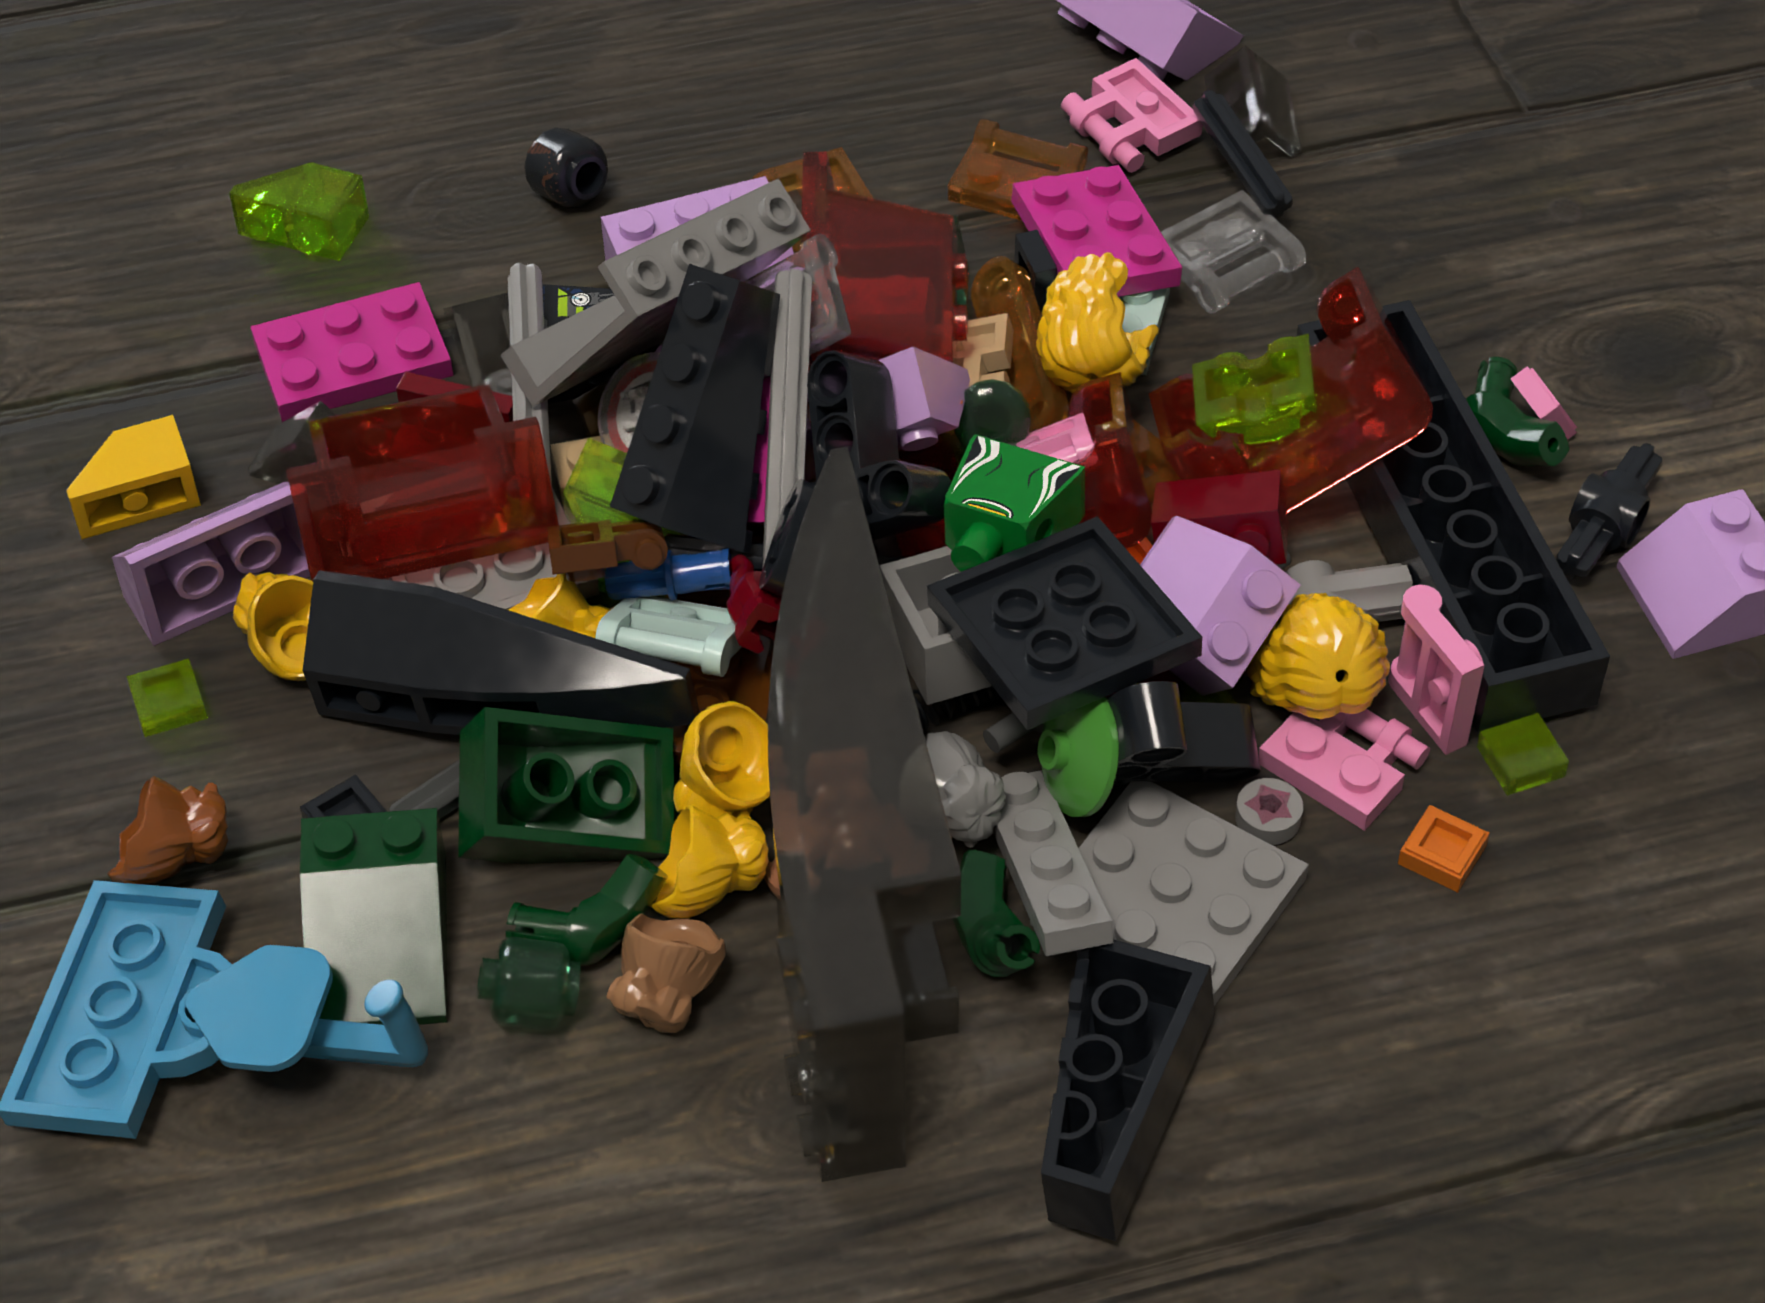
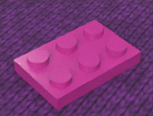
[1011,165,1183,297]
[250,282,453,422]

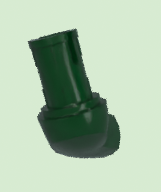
[1465,357,1570,466]
[949,849,1040,977]
[505,854,668,966]

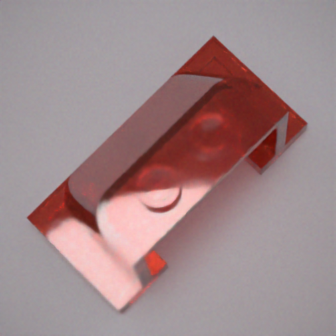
[800,151,968,410]
[286,384,559,581]

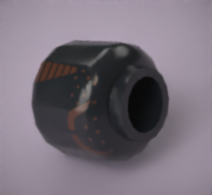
[524,128,608,208]

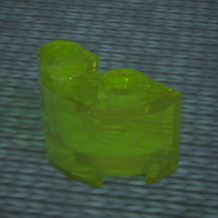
[1192,333,1317,445]

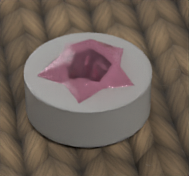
[1235,778,1303,845]

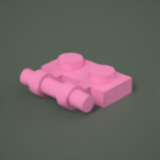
[1061,58,1203,173]
[1258,709,1430,831]

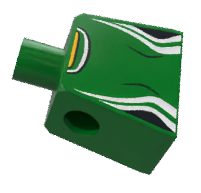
[944,434,1085,572]

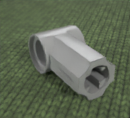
[1286,560,1413,622]

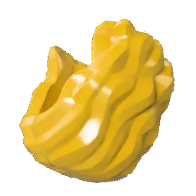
[1036,252,1159,397]
[1247,593,1390,719]

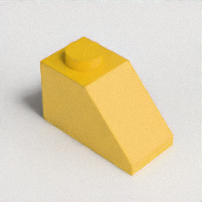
[66,415,201,539]

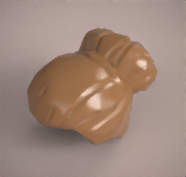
[607,914,726,1033]

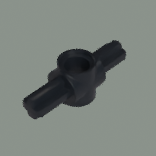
[1556,443,1662,580]

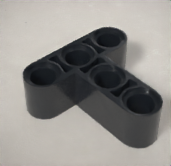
[807,350,951,550]
[1106,681,1261,791]

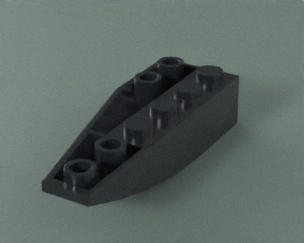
[303,570,700,735]

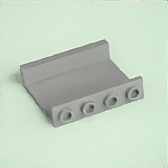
[500,178,811,407]

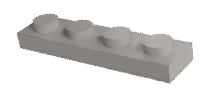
[993,770,1113,956]

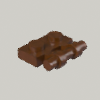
[547,519,668,582]

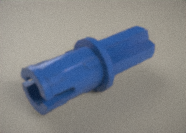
[605,549,732,601]

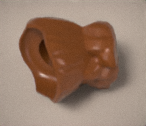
[107,776,228,885]

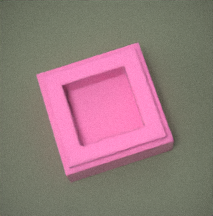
[1510,366,1577,440]

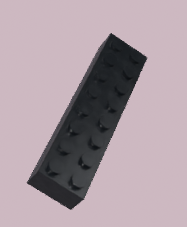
[1291,300,1610,734]

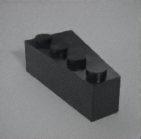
[1041,939,1215,1241]

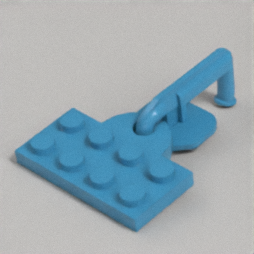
[0,880,428,1139]

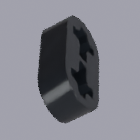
[759,478,832,601]

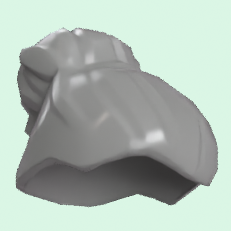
[899,731,1005,847]

